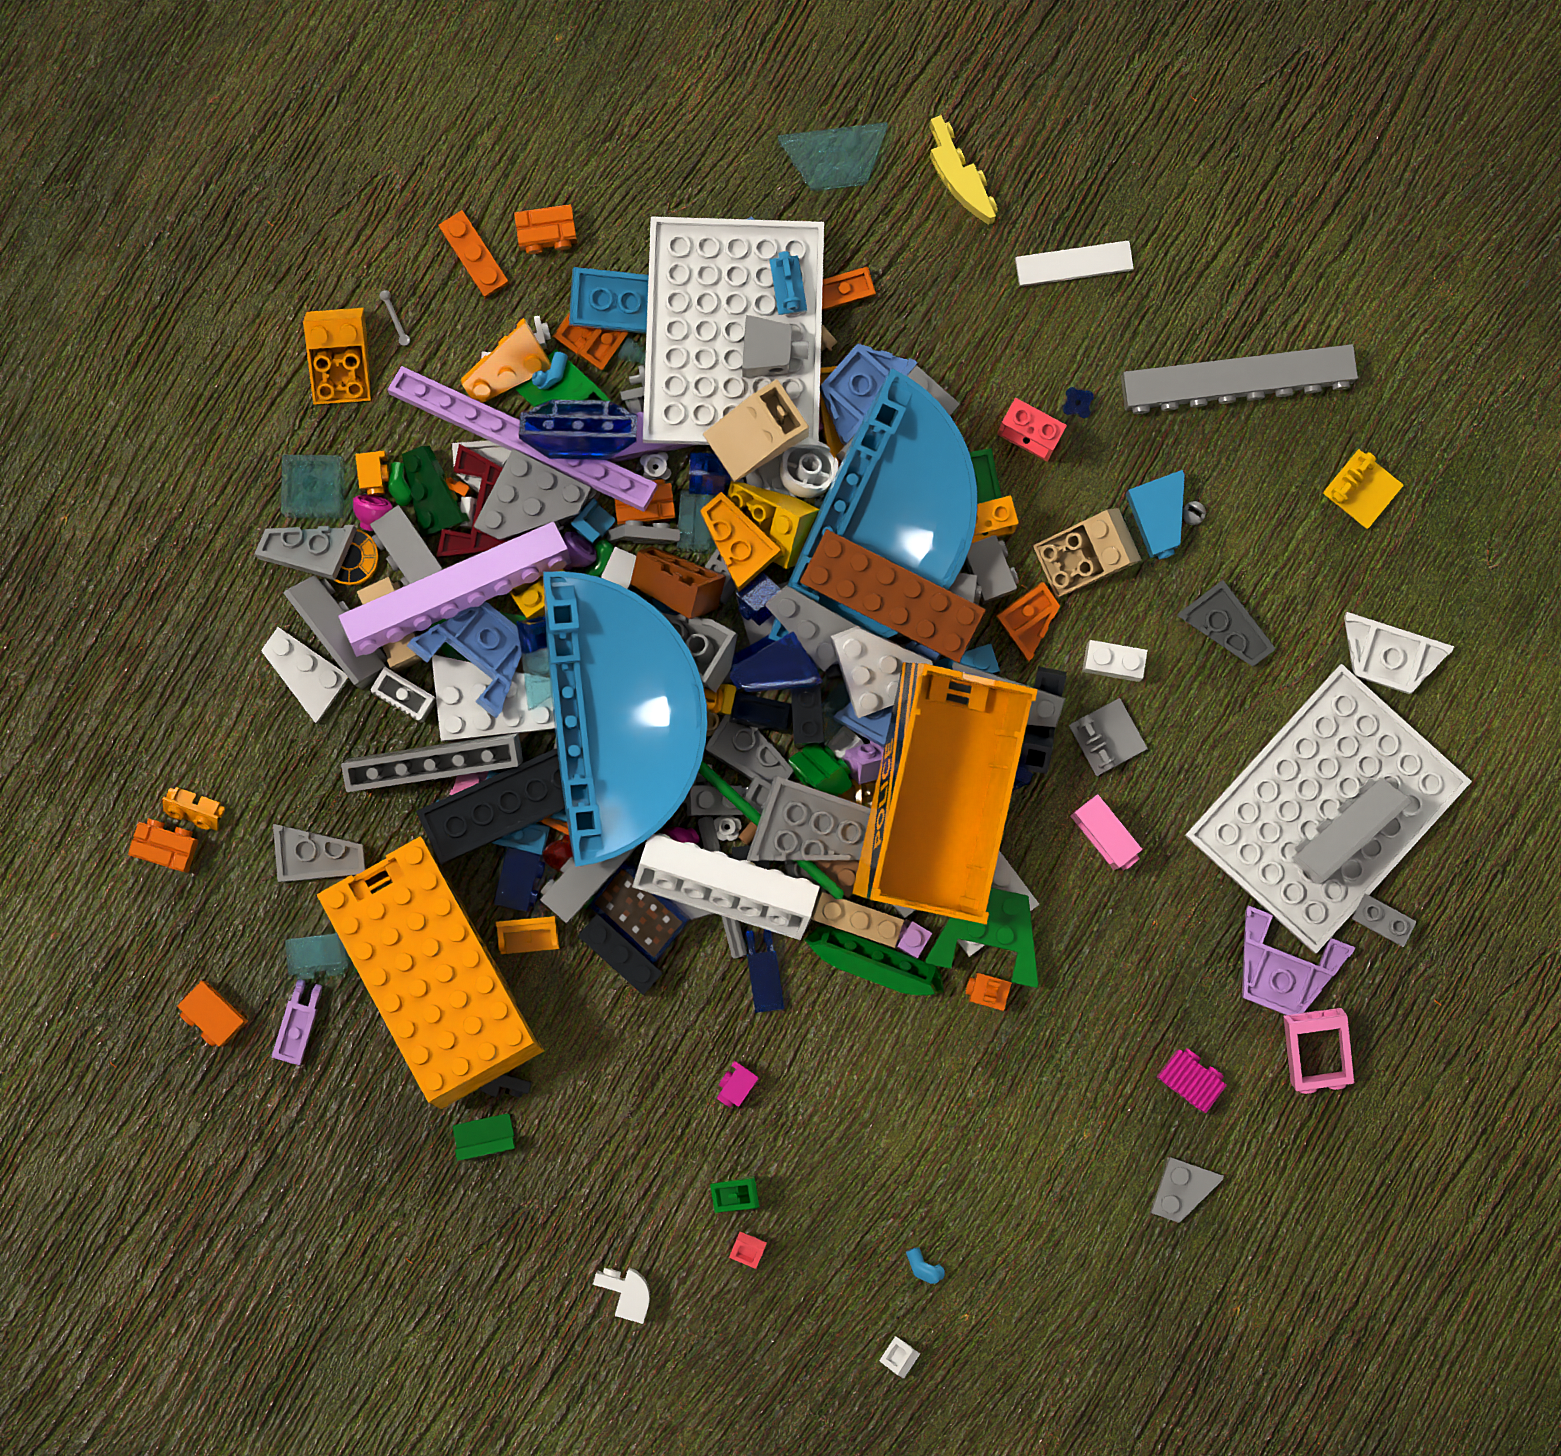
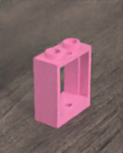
[1070,794,1143,871]
[1284,1008,1354,1094]

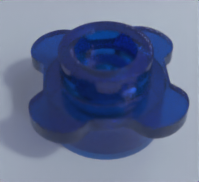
[1062,387,1094,419]

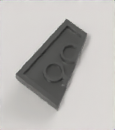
[1177,580,1276,667]

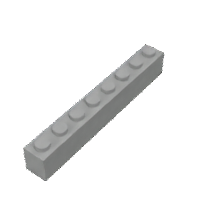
[1121,344,1358,414]

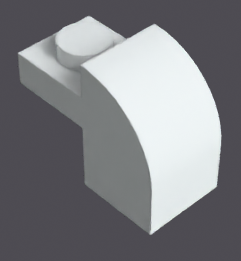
[593,1268,650,1324]

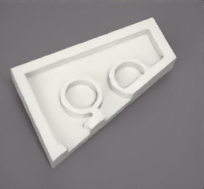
[261,627,349,724]

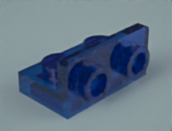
[494,847,546,912]

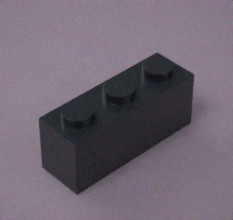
[578,914,664,995]

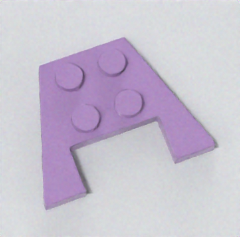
[1242,906,1355,1015]

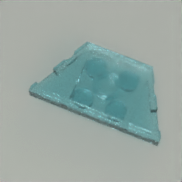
[778,122,888,191]

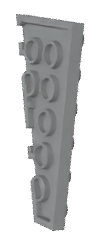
[746,776,871,861]

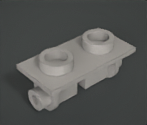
[1352,893,1416,947]

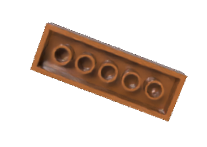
[800,529,986,664]

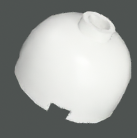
[779,441,838,498]

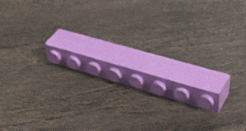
[338,521,571,657]

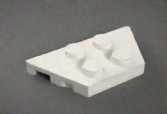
[1344,612,1454,694]

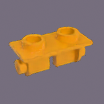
[162,787,225,831]

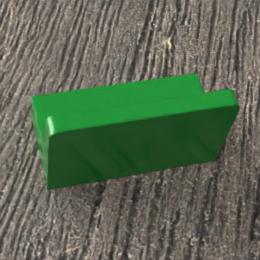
[452,1113,517,1161]

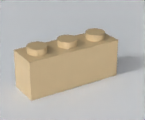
[810,891,904,948]

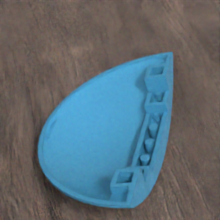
[768,368,977,648]
[543,571,707,867]

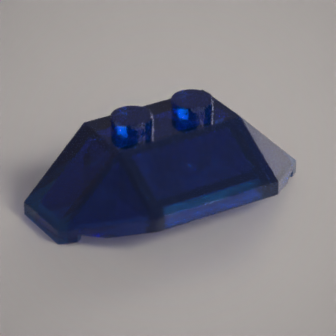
[518,399,638,460]

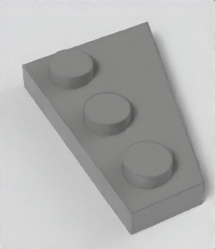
[255,525,357,580]

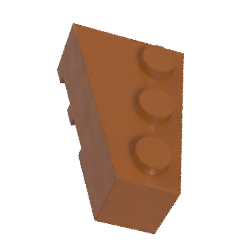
[630,546,726,619]

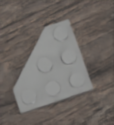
[473,449,592,541]

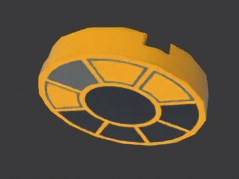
[334,529,379,586]

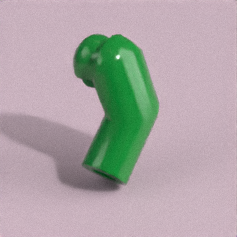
[388,462,412,506]
[584,540,614,577]

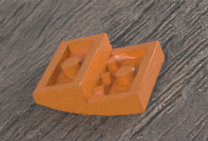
[552,312,629,371]

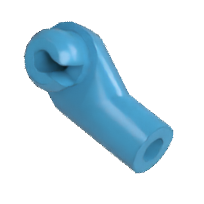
[532,352,568,390]
[906,1247,945,1284]

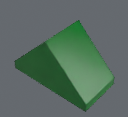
[710,1176,760,1213]

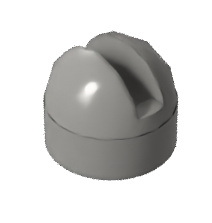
[1182,501,1206,525]

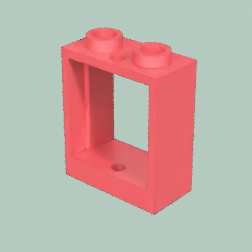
[997,397,1067,462]

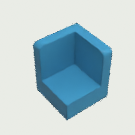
[571,498,616,546]

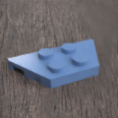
[820,344,918,446]

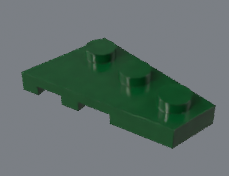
[401,446,470,537]

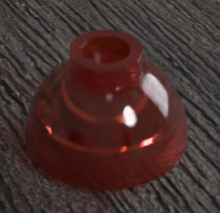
[542,835,573,873]

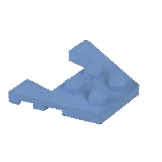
[407,601,528,718]

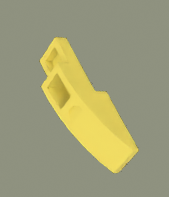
[929,115,998,225]

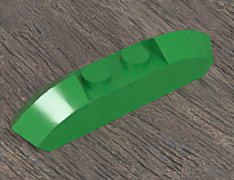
[804,925,944,995]

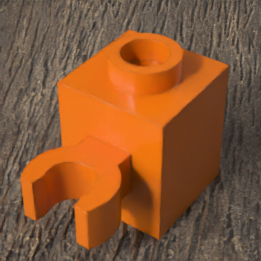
[965,973,1012,1011]

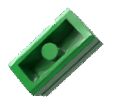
[788,743,852,797]

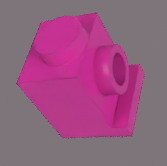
[717,1061,759,1108]

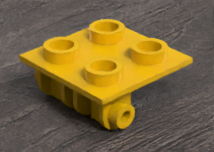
[1323,449,1403,529]

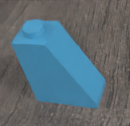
[1125,470,1185,560]

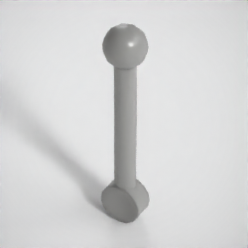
[380,290,410,346]

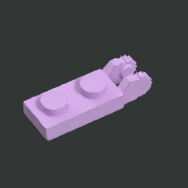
[272,979,323,1066]

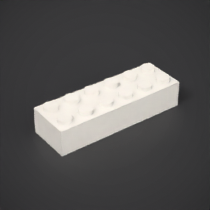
[632,833,819,940]

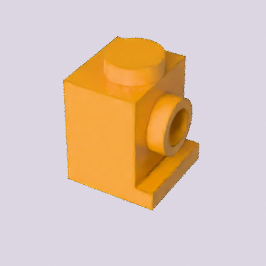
[355,451,389,496]

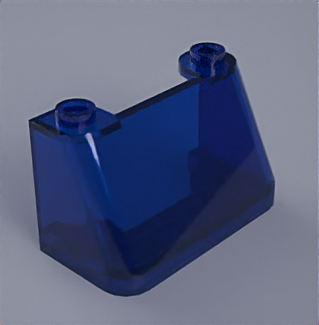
[729,631,823,692]

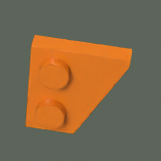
[995,582,1060,661]

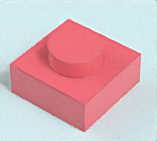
[729,1232,767,1269]

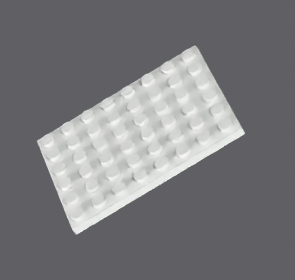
[643,217,824,448]
[1185,664,1472,954]

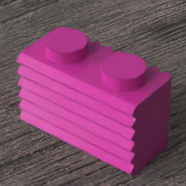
[1157,1048,1227,1113]

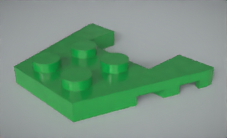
[925,887,1038,988]

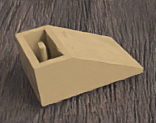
[703,379,809,482]
[1033,508,1142,598]

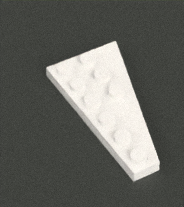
[432,655,555,742]

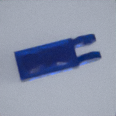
[746,929,784,1013]

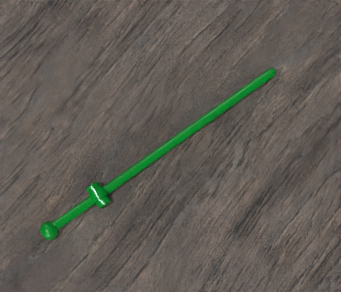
[698,760,844,899]

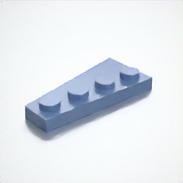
[833,640,941,748]

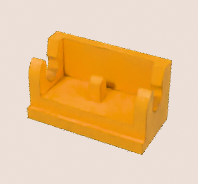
[496,916,559,954]

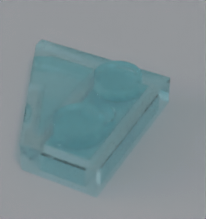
[522,650,551,711]

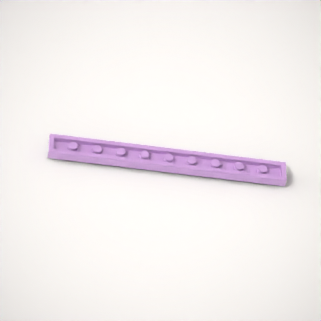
[387,366,658,512]

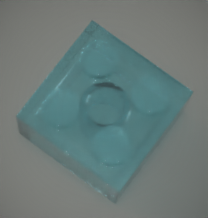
[281,455,345,518]

